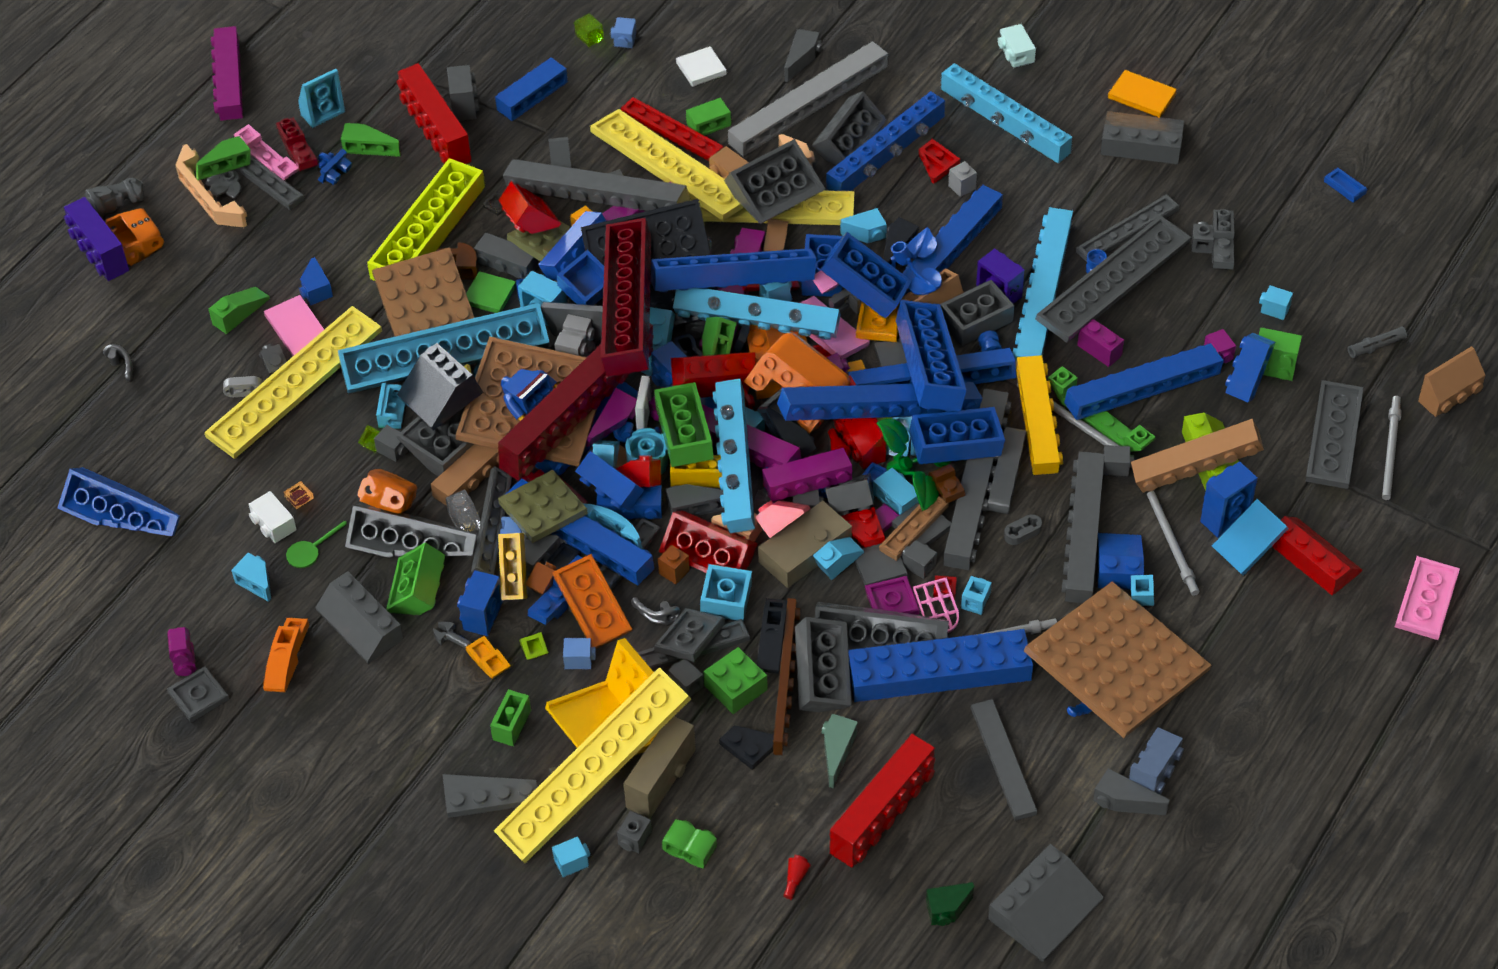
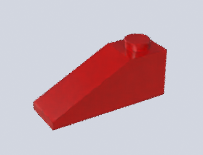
[616,455,661,487]

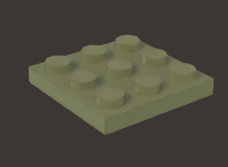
[507,220,571,262]
[498,470,588,543]

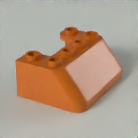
[744,332,850,434]

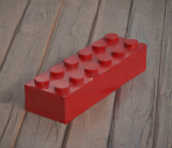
[397,63,471,164]
[830,734,935,868]

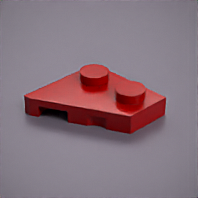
[919,139,960,184]
[841,507,885,548]

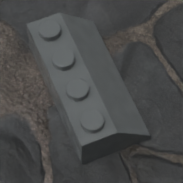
[812,91,887,165]
[315,571,404,664]
[795,617,851,713]

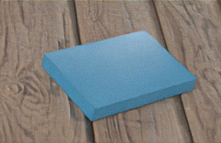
[1212,499,1289,576]

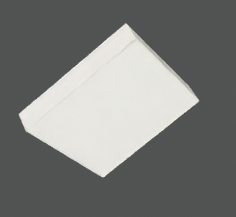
[676,47,726,86]
[635,376,651,430]

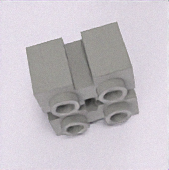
[554,314,596,357]

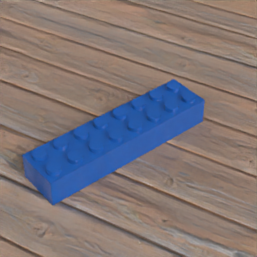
[896,300,967,412]
[848,629,1033,702]

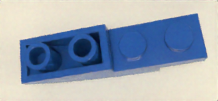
[528,555,583,625]

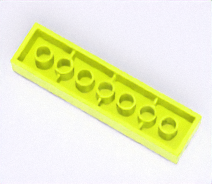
[367,158,485,281]

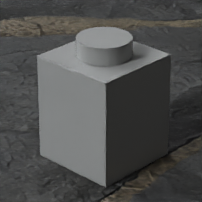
[948,161,977,197]

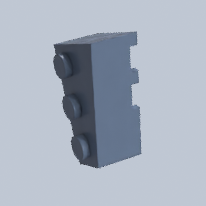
[1129,728,1184,795]

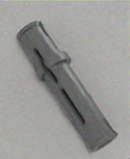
[1348,326,1407,358]

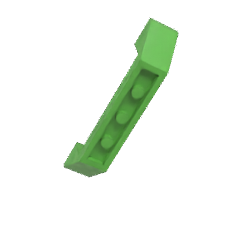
[1048,366,1155,451]

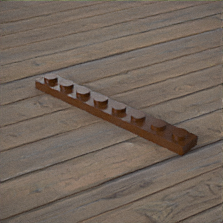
[773,598,800,755]

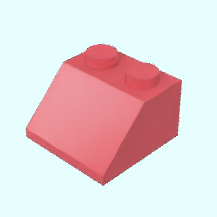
[755,500,811,538]

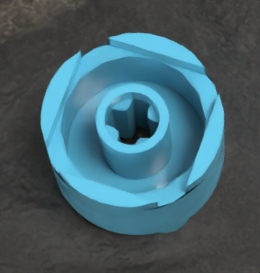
[625,428,669,474]

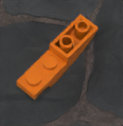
[263,618,309,692]

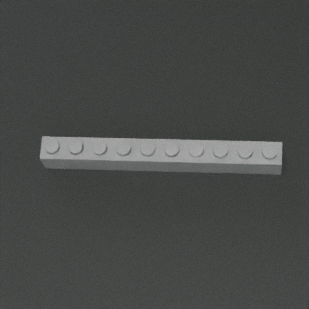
[728,41,888,156]

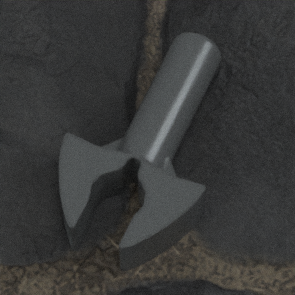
[433,622,471,649]

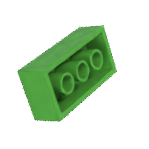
[654,382,714,467]

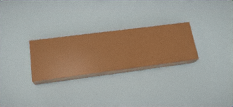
[879,496,949,561]

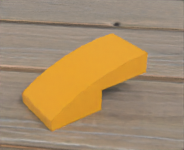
[466,636,511,679]

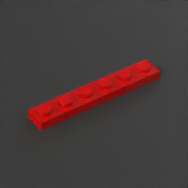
[621,97,723,161]

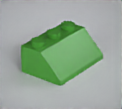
[386,542,445,615]

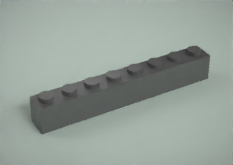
[1061,451,1104,603]

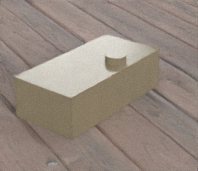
[758,501,852,588]
[624,716,696,819]

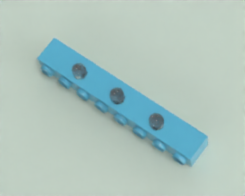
[941,63,1072,163]
[673,288,841,340]
[713,379,755,533]

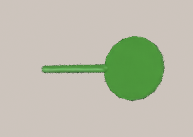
[286,521,347,568]

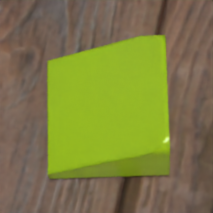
[519,632,548,660]

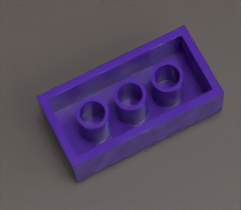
[64,197,129,281]

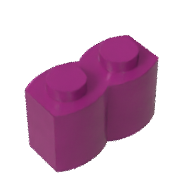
[167,627,196,676]

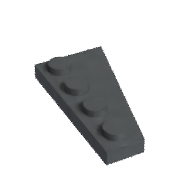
[443,774,537,818]

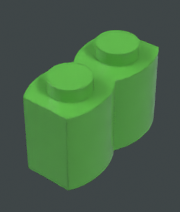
[662,820,717,868]

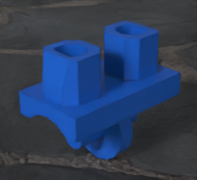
[317,148,352,185]

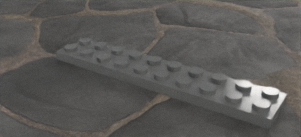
[1035,215,1191,343]

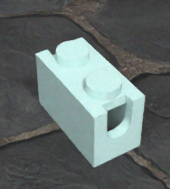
[998,24,1036,68]

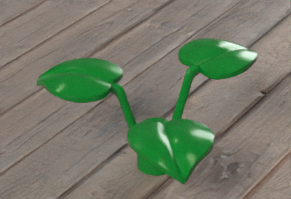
[876,419,951,511]

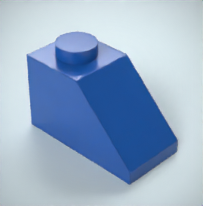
[299,257,333,305]

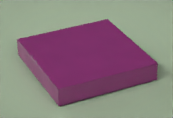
[865,576,920,615]

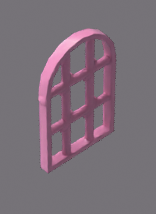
[913,578,959,633]

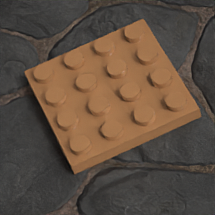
[372,247,474,337]

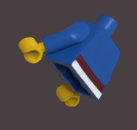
[501,369,557,421]

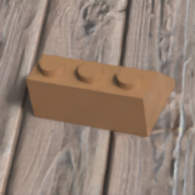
[1418,346,1485,417]

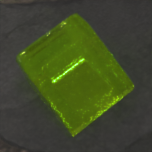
[358,424,380,452]

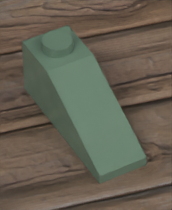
[821,714,858,788]

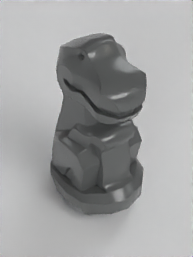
[85,178,144,218]

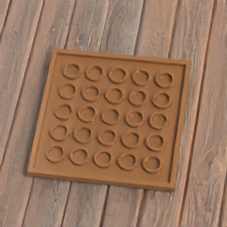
[456,336,597,466]
[1024,581,1211,738]

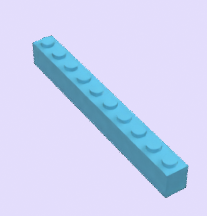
[1012,207,1073,362]

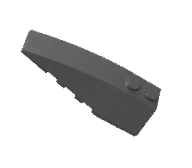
[345,502,477,557]
[815,602,949,650]

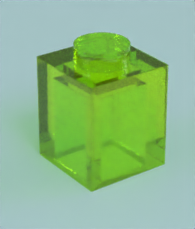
[574,13,604,47]

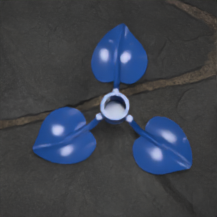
[891,227,942,295]

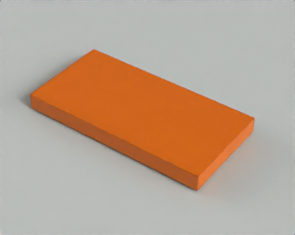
[552,554,632,648]

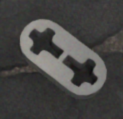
[223,376,263,397]

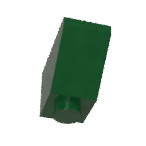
[926,882,974,926]

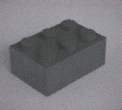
[940,280,1014,346]

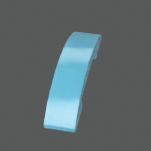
[583,503,643,550]

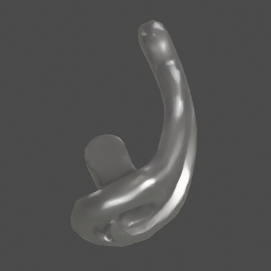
[103,344,133,382]
[631,597,680,625]

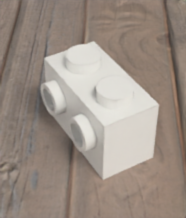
[249,491,296,543]

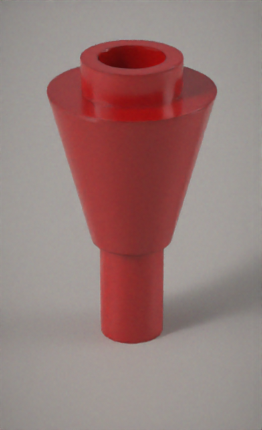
[828,428,851,457]
[784,855,811,899]

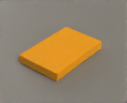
[1108,70,1177,117]
[856,301,900,342]

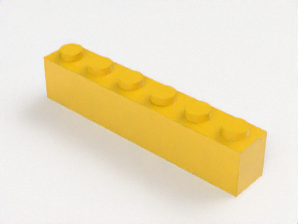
[1016,355,1063,475]

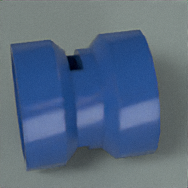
[1086,249,1107,273]
[978,331,1002,352]

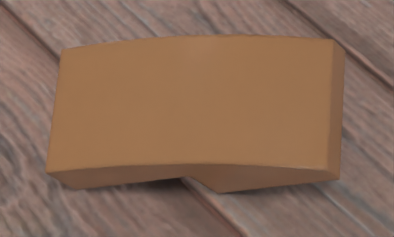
[763,218,788,252]

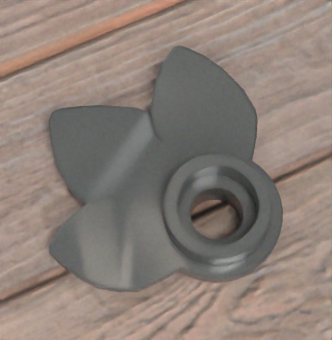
[205,170,241,199]

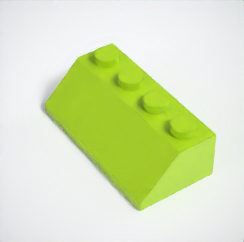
[1182,413,1239,491]

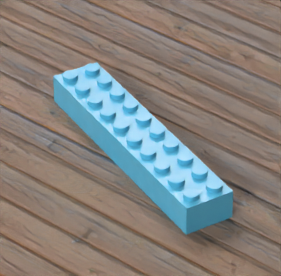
[338,303,549,394]

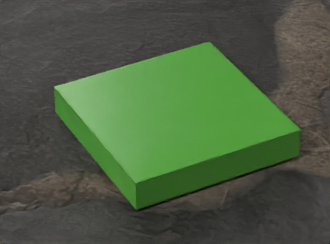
[466,271,516,313]

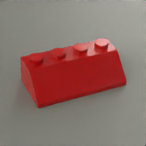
[498,181,561,234]
[671,352,756,398]
[833,375,886,469]
[659,510,758,573]
[1272,516,1362,596]

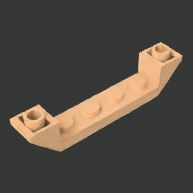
[176,144,247,227]

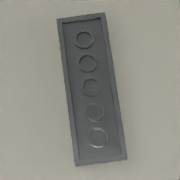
[1305,380,1364,489]

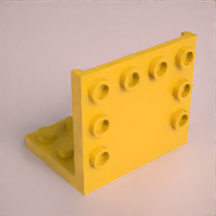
[545,638,657,756]

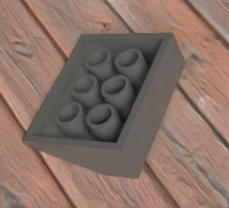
[1100,111,1184,164]
[724,139,825,224]
[397,407,474,477]
[988,844,1104,962]

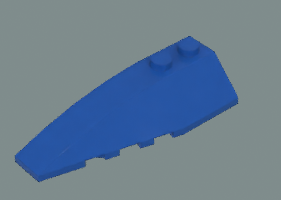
[57,467,180,536]

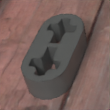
[1004,514,1042,545]

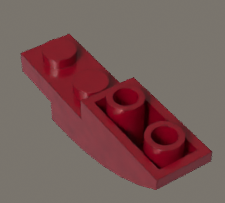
[275,117,318,171]

